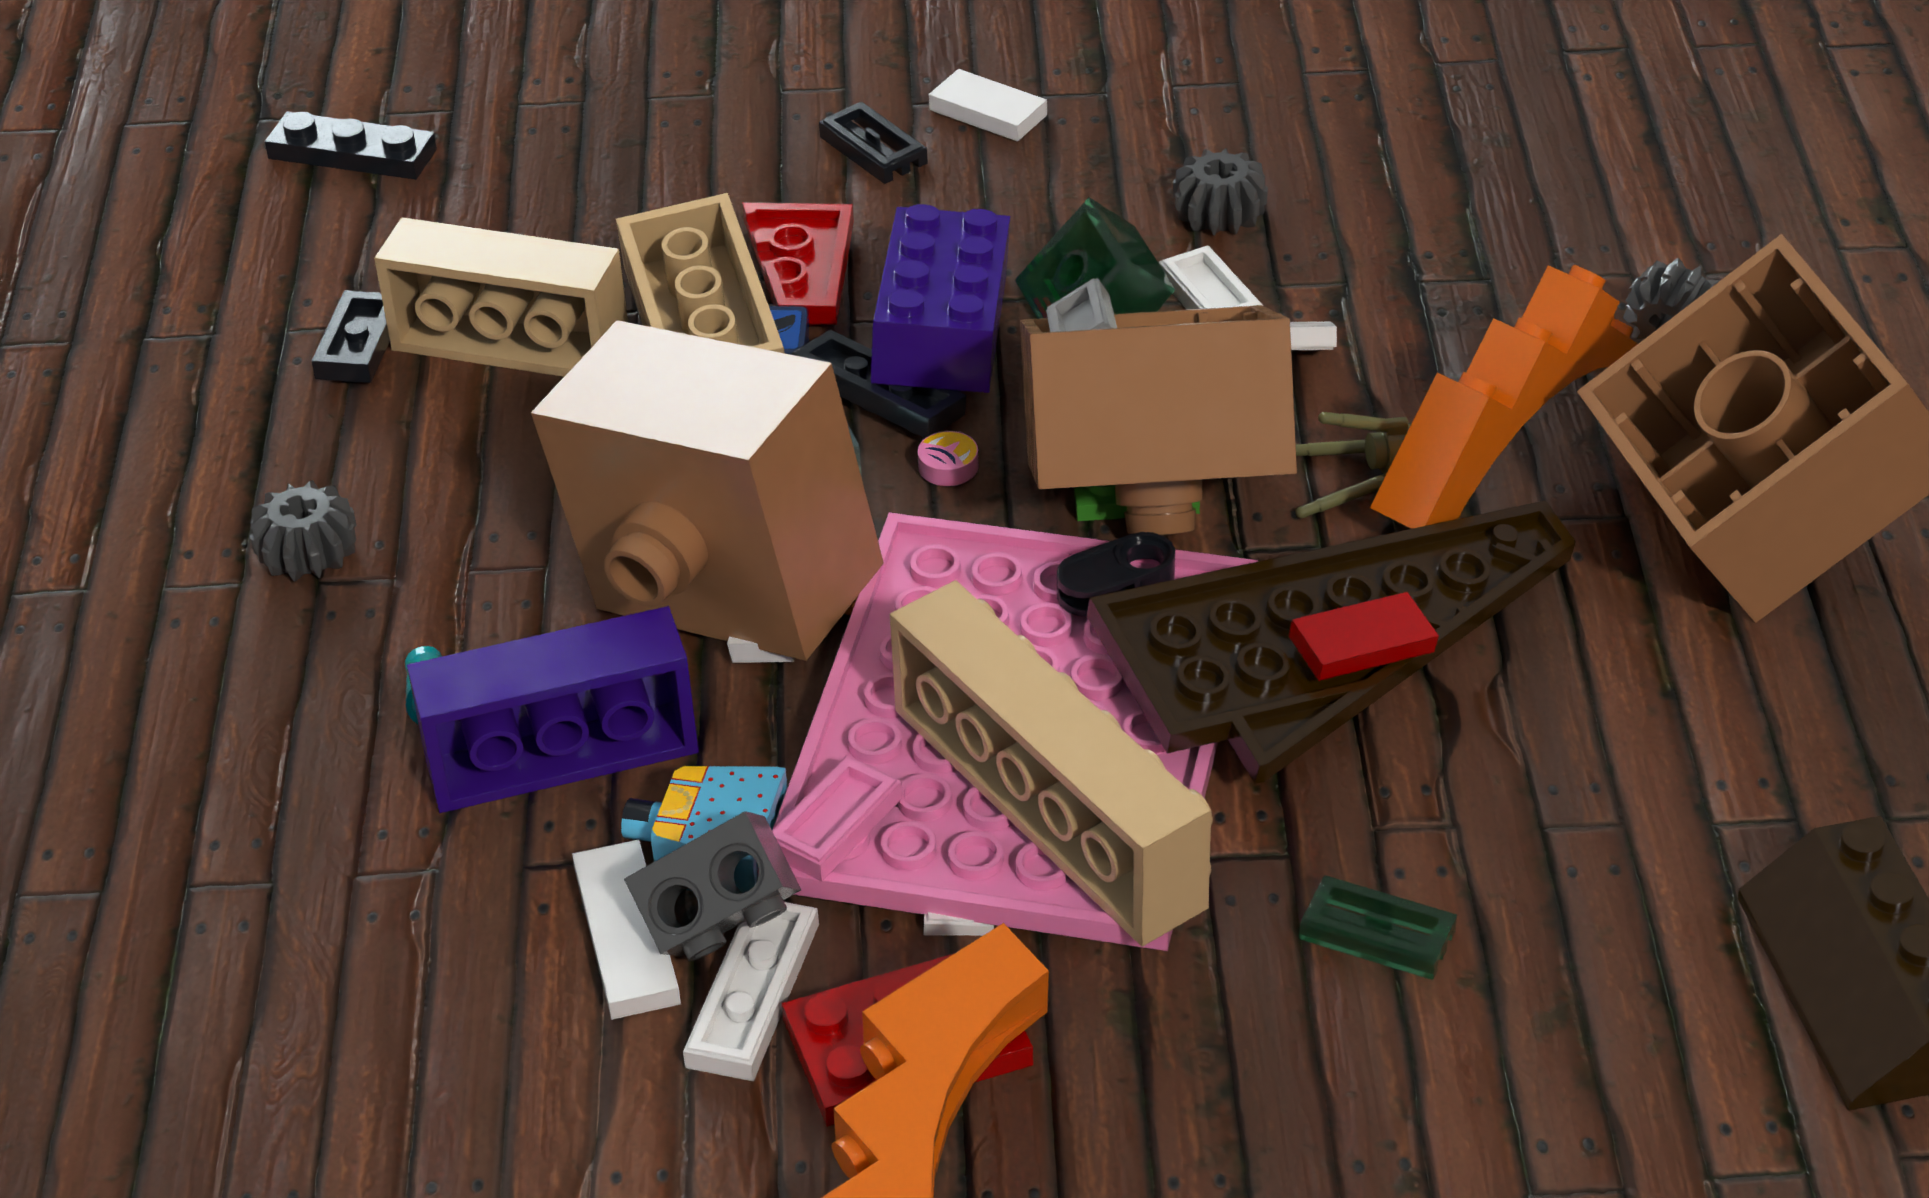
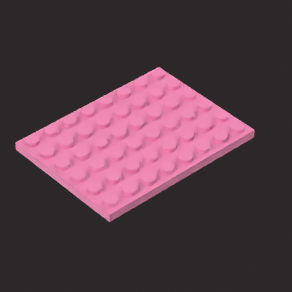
[757,512,1258,951]

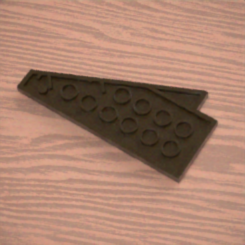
[1087,500,1576,784]

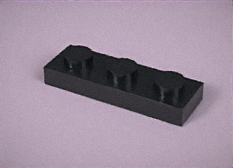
[265,112,437,180]
[792,330,966,438]

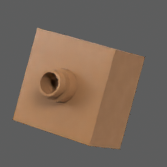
[1577,234,1929,623]
[1020,305,1297,535]
[531,320,884,661]

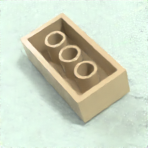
[616,193,784,353]
[374,217,628,377]

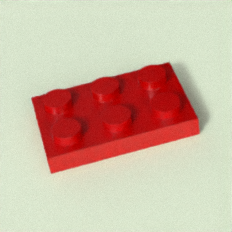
[782,953,1034,1127]

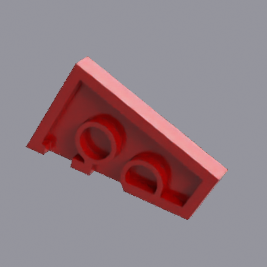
[742,202,854,326]

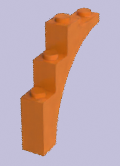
[1370,265,1638,529]
[821,923,1049,1198]

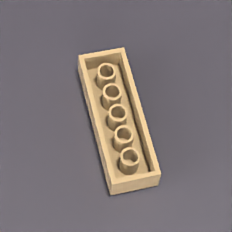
[890,580,1213,947]

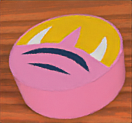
[918,431,979,486]

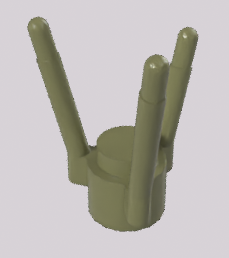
[1295,412,1412,519]

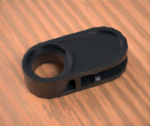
[1057,532,1175,617]

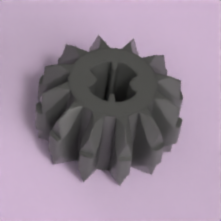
[1173,148,1268,236]
[1623,258,1720,339]
[250,480,357,582]

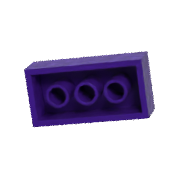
[871,204,1010,393]
[407,606,699,813]

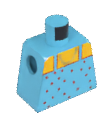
[621,766,788,893]

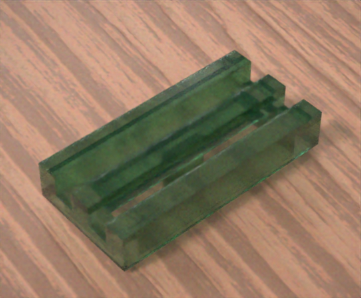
[1299,875,1457,980]

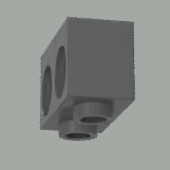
[624,811,801,961]

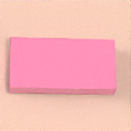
[772,755,902,882]

